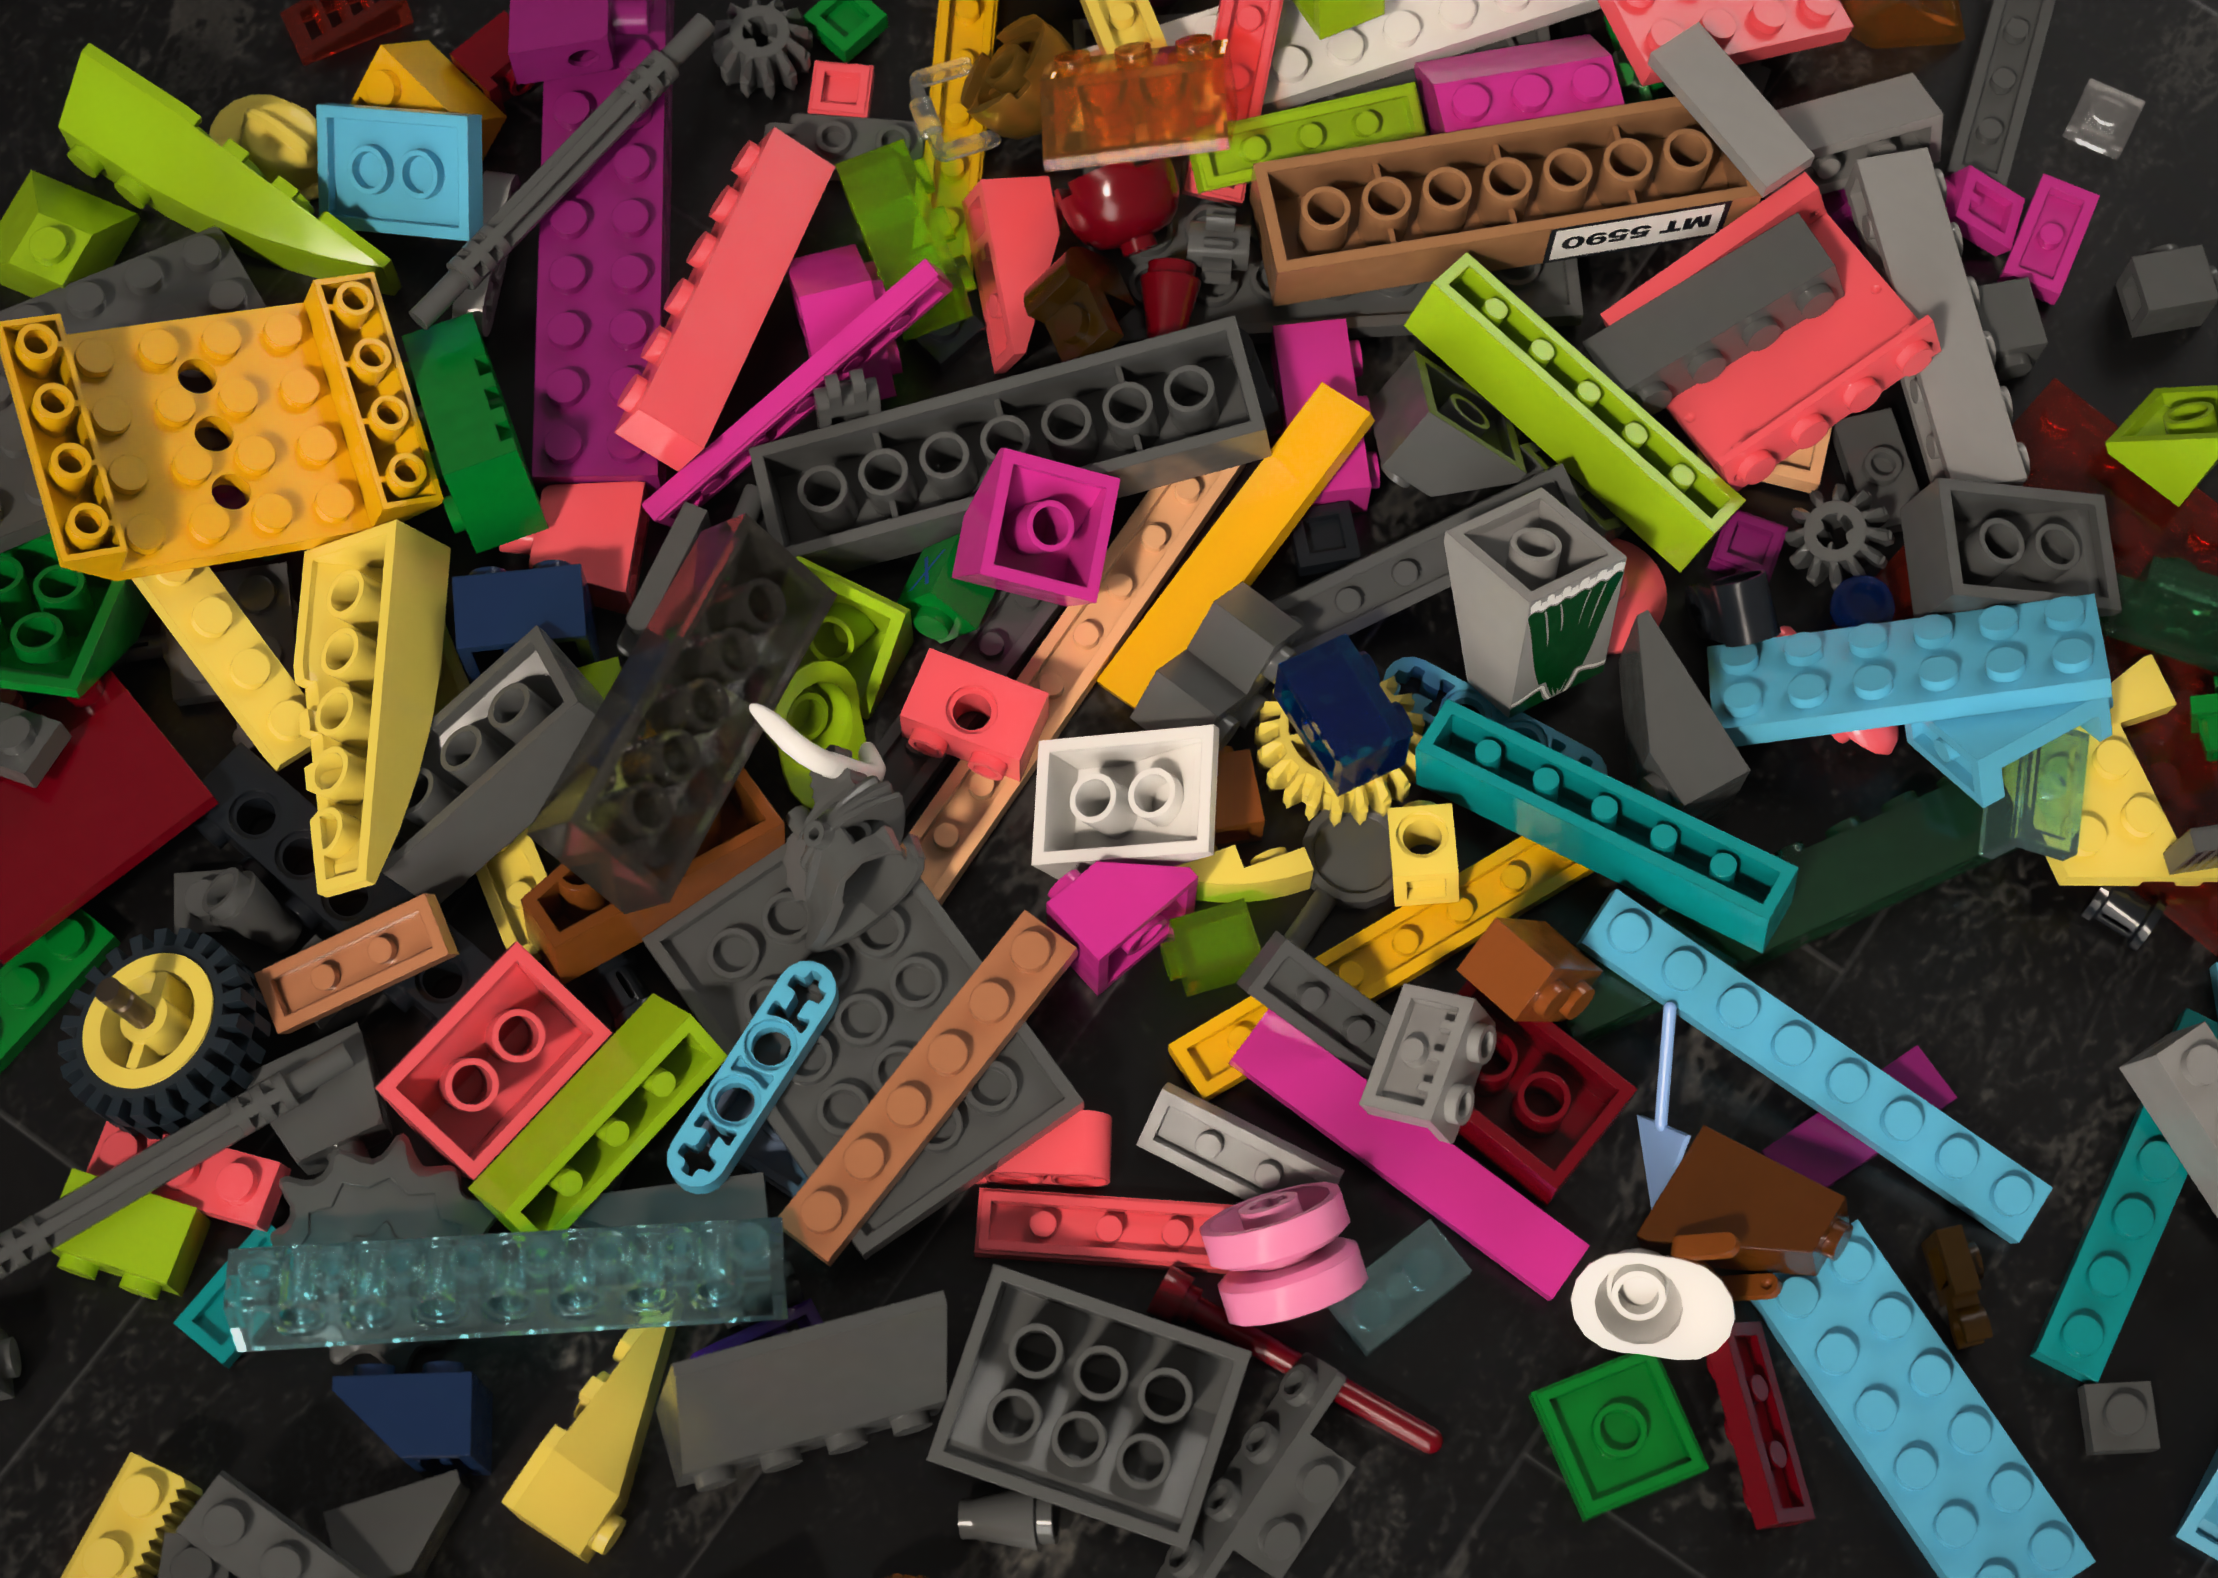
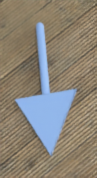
[1637,1002,1691,1210]

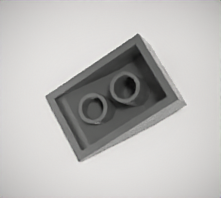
[1900,478,2122,618]
[1618,610,1751,823]

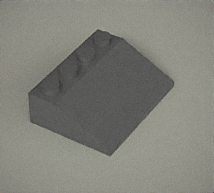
[926,1264,1252,1550]
[656,1290,947,1492]

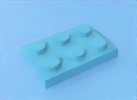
[316,103,483,241]

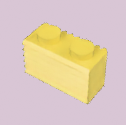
[61,1452,203,1578]

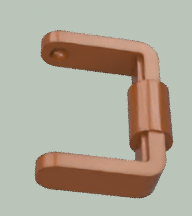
[1670,1232,1782,1301]

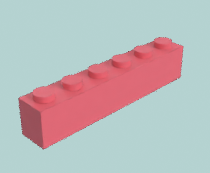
[614,127,835,472]

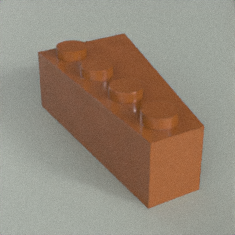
[521,729,785,985]

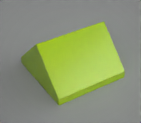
[2105,385,2218,507]
[757,555,914,720]

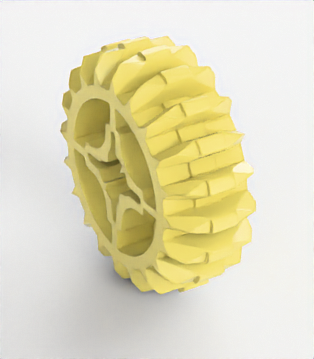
[1254,658,1425,827]

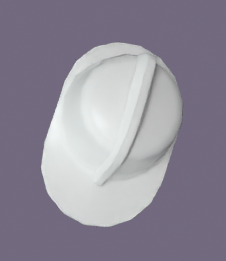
[1571,1248,1735,1360]

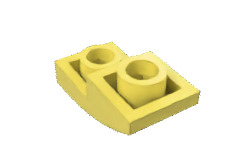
[1176,845,1314,903]

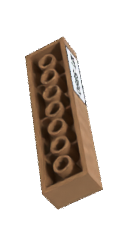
[1249,96,1762,307]

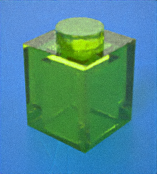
[1160,898,1261,997]

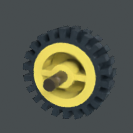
[58,928,271,1139]

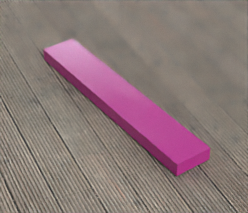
[641,258,954,527]
[1228,1009,1590,1301]

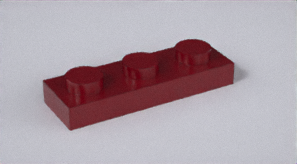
[1706,1321,1816,1530]

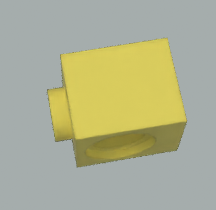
[1387,800,1459,907]

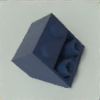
[332,1361,493,1477]

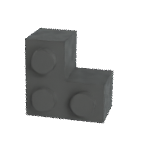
[1130,581,1303,752]

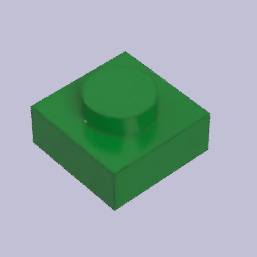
[803,0,888,63]

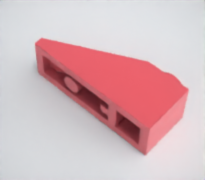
[962,176,1062,374]

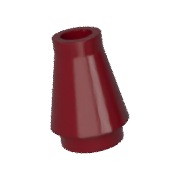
[1141,258,1202,339]

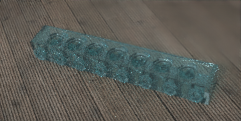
[223,1217,788,1352]

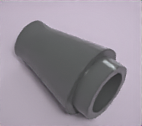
[202,867,302,954]
[958,1489,1061,1552]

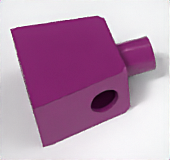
[508,0,651,84]

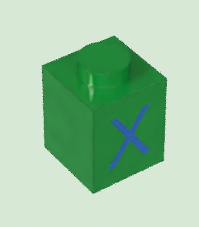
[897,533,996,644]

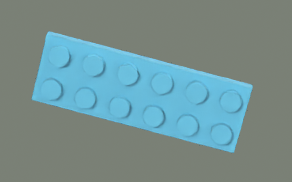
[1707,594,2112,747]
[1750,1219,2096,1578]

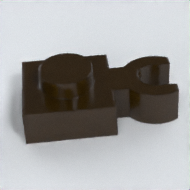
[1921,1224,1993,1350]

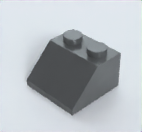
[1369,350,1527,497]

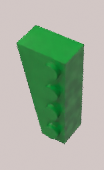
[401,312,548,554]

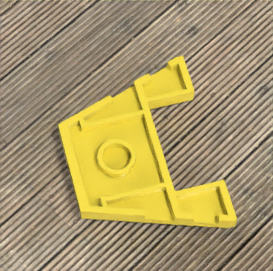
[2004,654,2218,886]

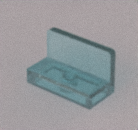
[1979,729,2090,861]

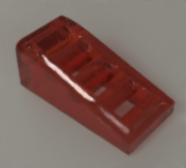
[280,0,414,66]

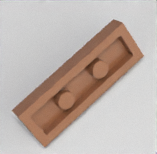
[254,893,459,1034]

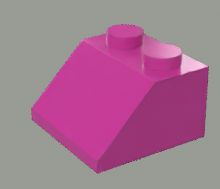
[952,448,1120,607]
[1046,861,1198,996]

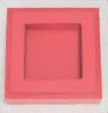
[808,60,875,118]

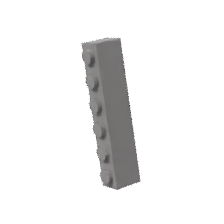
[1844,147,2030,486]

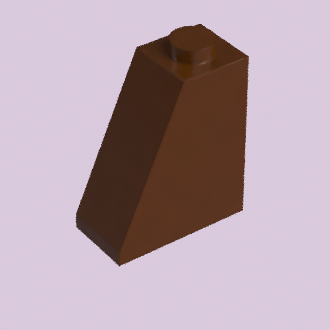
[1637,1125,1853,1276]

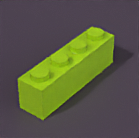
[468,993,728,1255]

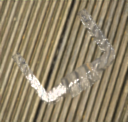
[909,57,1001,162]

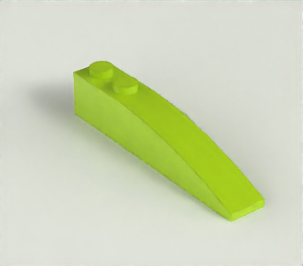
[58,43,402,296]

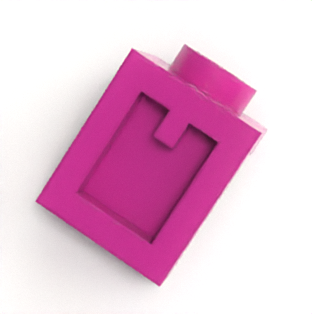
[1945,165,2025,257]

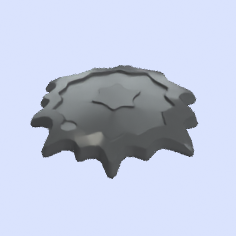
[259,1133,497,1374]

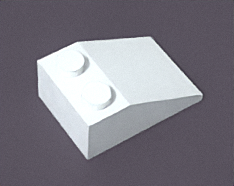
[1031,724,1219,880]

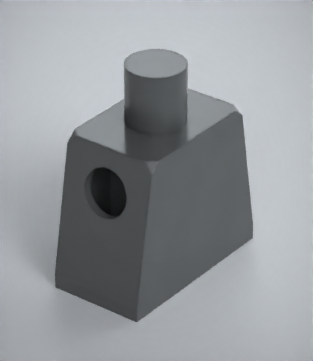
[247,1023,393,1175]

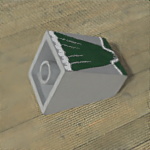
[1444,487,1627,718]

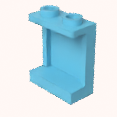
[1905,697,2113,809]

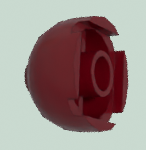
[1054,147,1180,258]

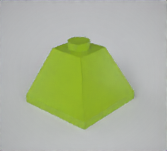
[0,170,140,298]

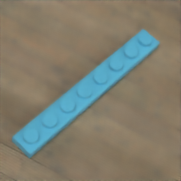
[1576,889,2053,1244]

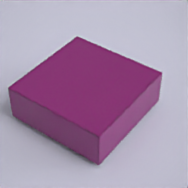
[1707,510,1789,582]

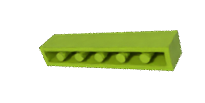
[1404,252,1746,573]

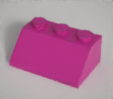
[1414,34,1624,135]

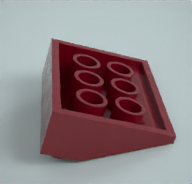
[0,669,219,965]

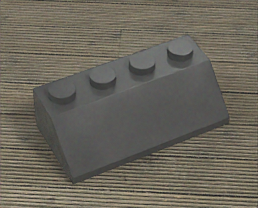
[382,625,627,905]

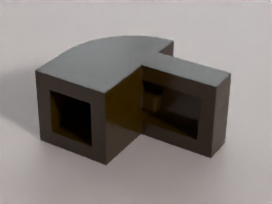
[1024,246,1135,362]

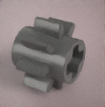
[1187,206,1251,285]

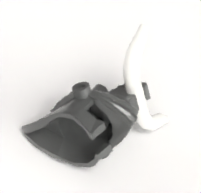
[749,703,926,952]

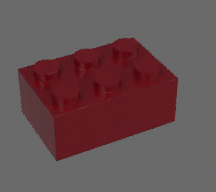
[1457,980,1637,1207]

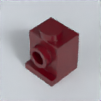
[450,10,535,115]

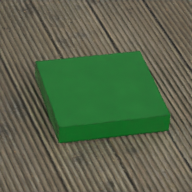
[1528,1353,1709,1522]

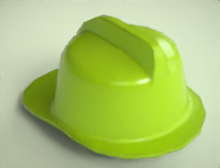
[764,660,866,809]

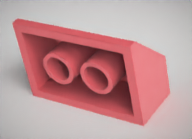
[375,941,612,1180]

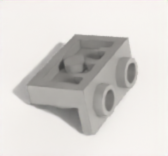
[1359,983,1496,1144]

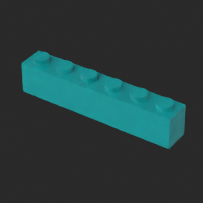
[1415,699,1799,954]

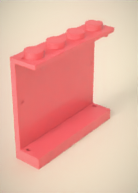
[1600,172,1942,492]

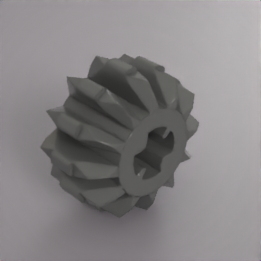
[711,0,813,100]
[1785,484,1895,592]

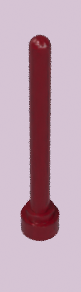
[1146,1265,1443,1454]

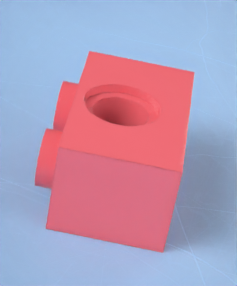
[900,648,1049,782]

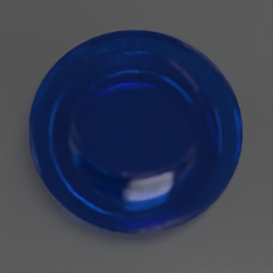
[1830,576,1895,628]

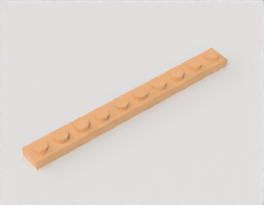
[900,464,1246,906]

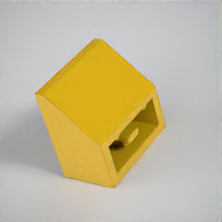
[350,40,507,162]

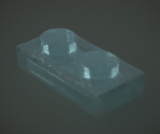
[1327,1219,1472,1356]

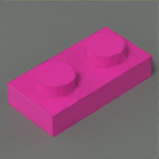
[1997,173,2100,305]

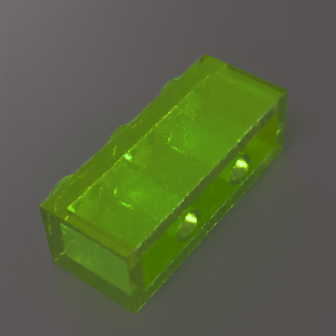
[835,139,977,342]

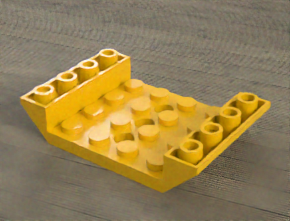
[0,272,444,581]

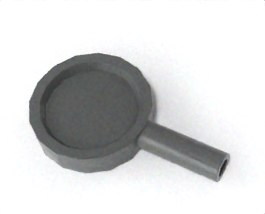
[1284,805,1394,950]

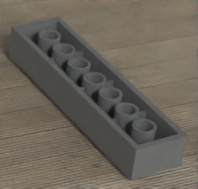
[749,315,1272,580]

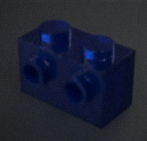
[1274,633,1413,797]

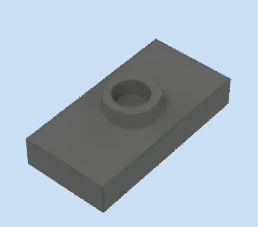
[1830,408,1920,533]

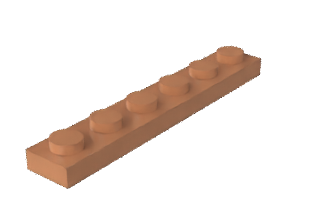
[775,910,1078,1267]

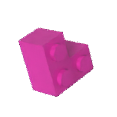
[787,244,903,400]

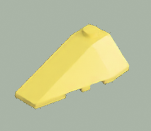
[501,1280,684,1564]

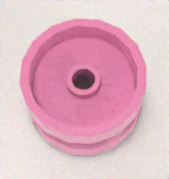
[1199,1182,1369,1326]

